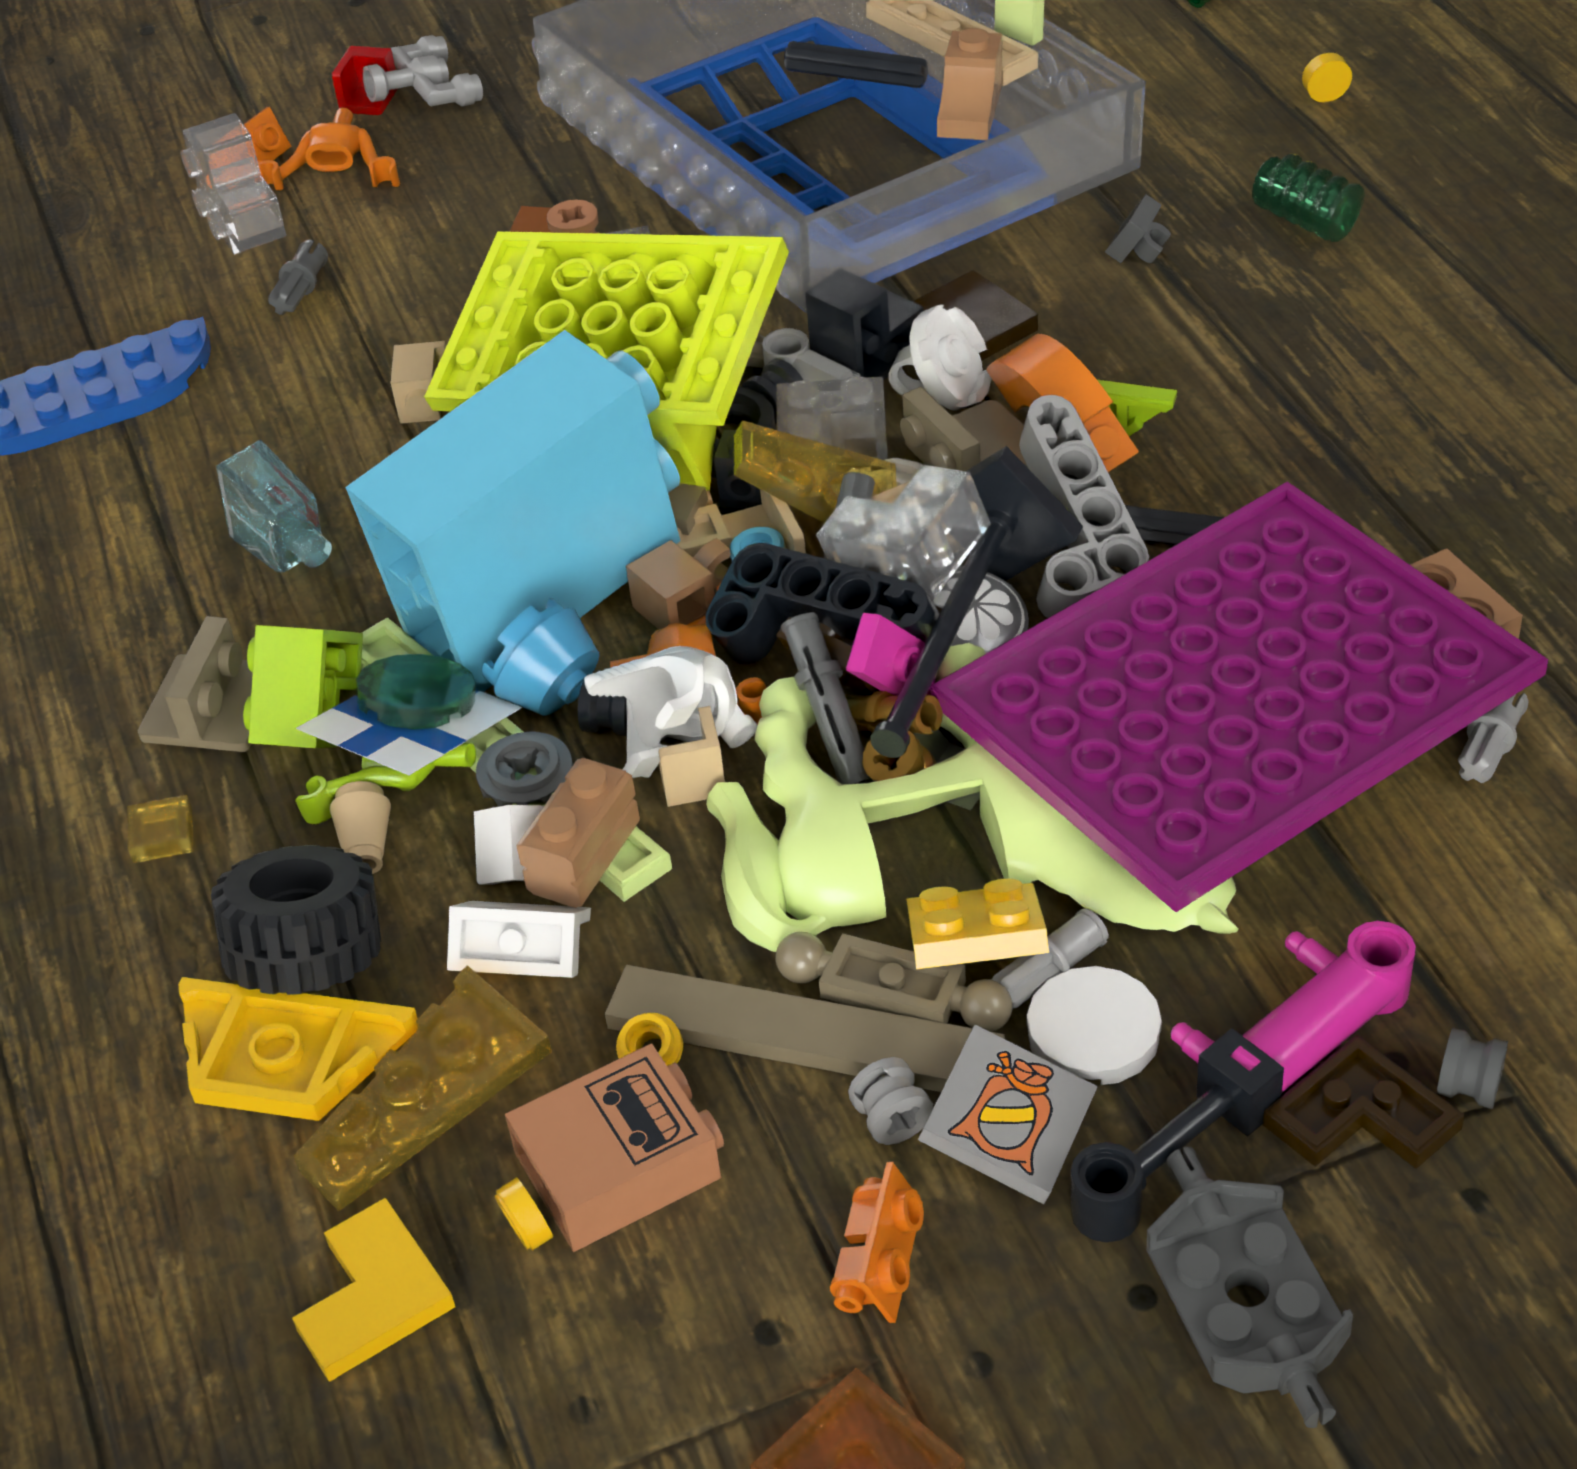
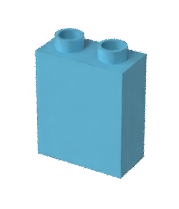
[345,330,681,692]

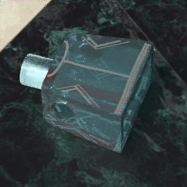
[216,440,332,572]

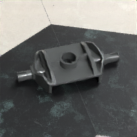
[1146,1147,1353,1428]

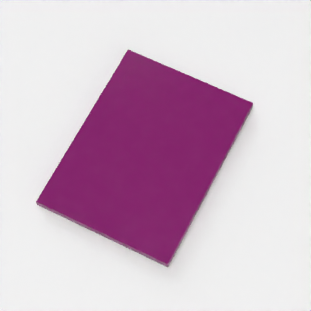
[929,481,1548,912]

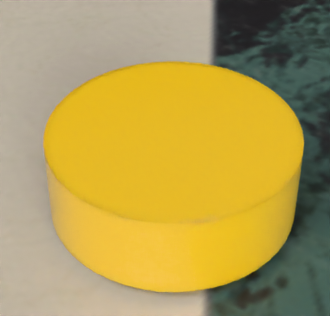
[1302,53,1352,102]
[494,1177,553,1251]

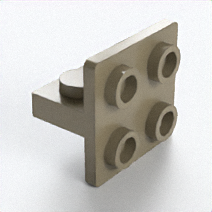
[138,616,253,752]

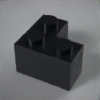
[805,268,924,399]

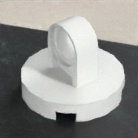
[888,305,992,411]

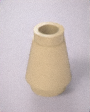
[330,781,391,874]

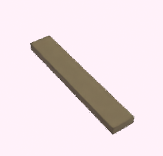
[605,965,1005,1092]

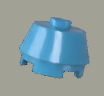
[482,598,599,715]

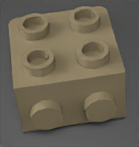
[900,386,1029,483]

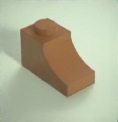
[937,28,1002,140]

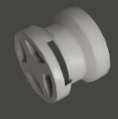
[848,1057,933,1145]

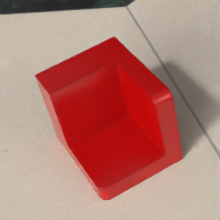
[332,46,398,115]

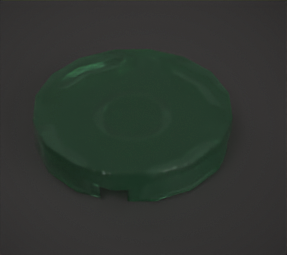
[356,654,476,729]

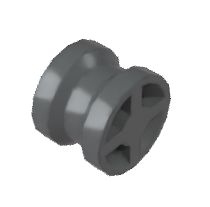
[1437,1028,1509,1109]

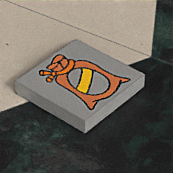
[918,1024,1098,1204]

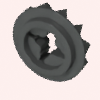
[476,732,573,807]

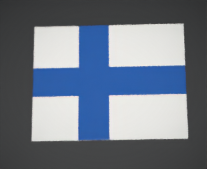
[296,664,522,775]

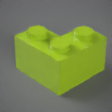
[243,625,363,748]

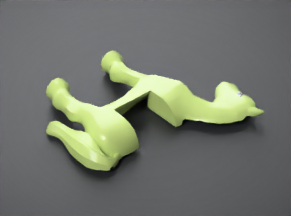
[706,643,1239,952]

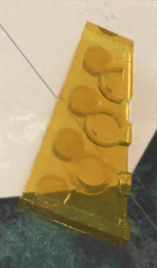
[294,965,552,1211]

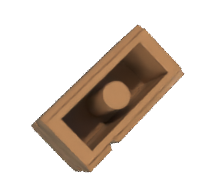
[516,758,640,908]

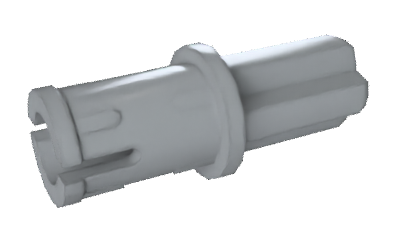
[1458,693,1529,783]
[992,908,1109,1008]

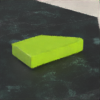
[1098,380,1177,436]

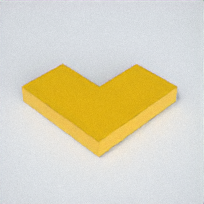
[292,1198,455,1382]

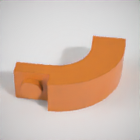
[986,334,1139,473]

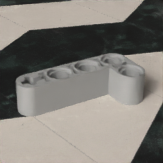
[1019,395,1149,618]

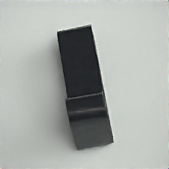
[705,543,940,664]

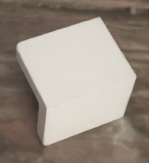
[474,805,544,885]

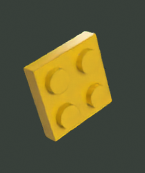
[906,879,1049,969]

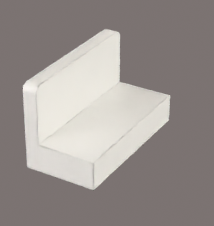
[447,901,591,978]

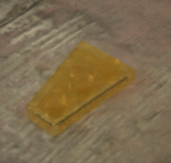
[734,421,899,557]

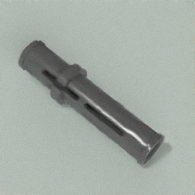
[781,612,875,784]

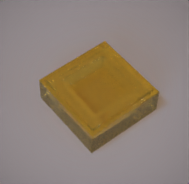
[127,795,194,863]

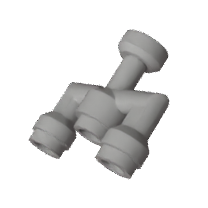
[363,35,483,106]

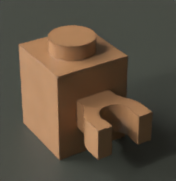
[626,538,731,629]

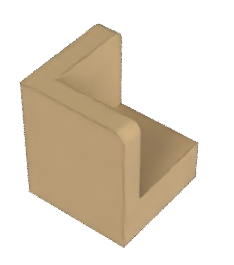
[658,706,725,807]

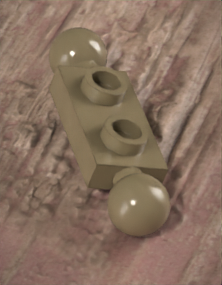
[775,932,1013,1032]

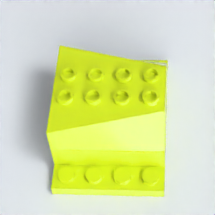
[424,231,789,491]

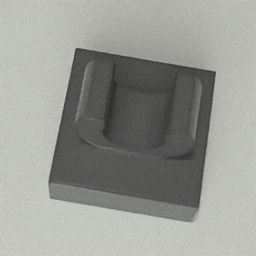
[1105,194,1171,263]

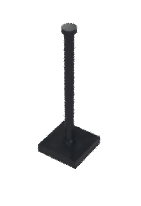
[870,446,1083,758]

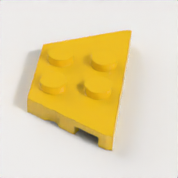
[178,977,419,1121]

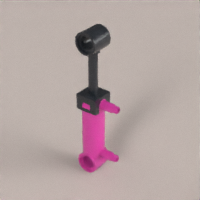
[1071,921,1416,1242]

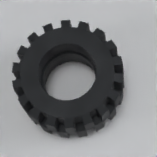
[211,845,382,995]

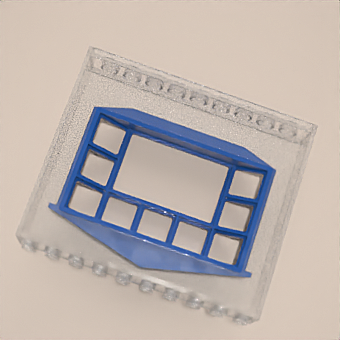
[532,0,1146,313]

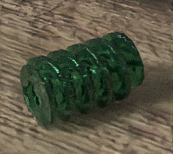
[1252,153,1365,242]

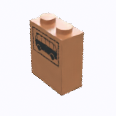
[505,1043,724,1252]

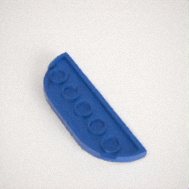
[0,317,211,456]

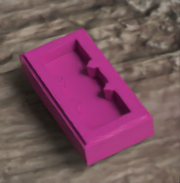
[846,613,937,696]

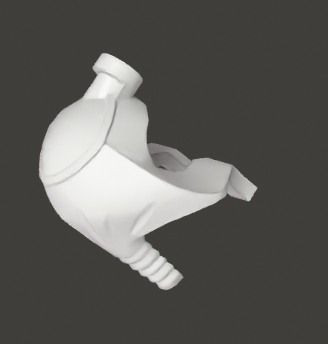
[584,646,758,778]

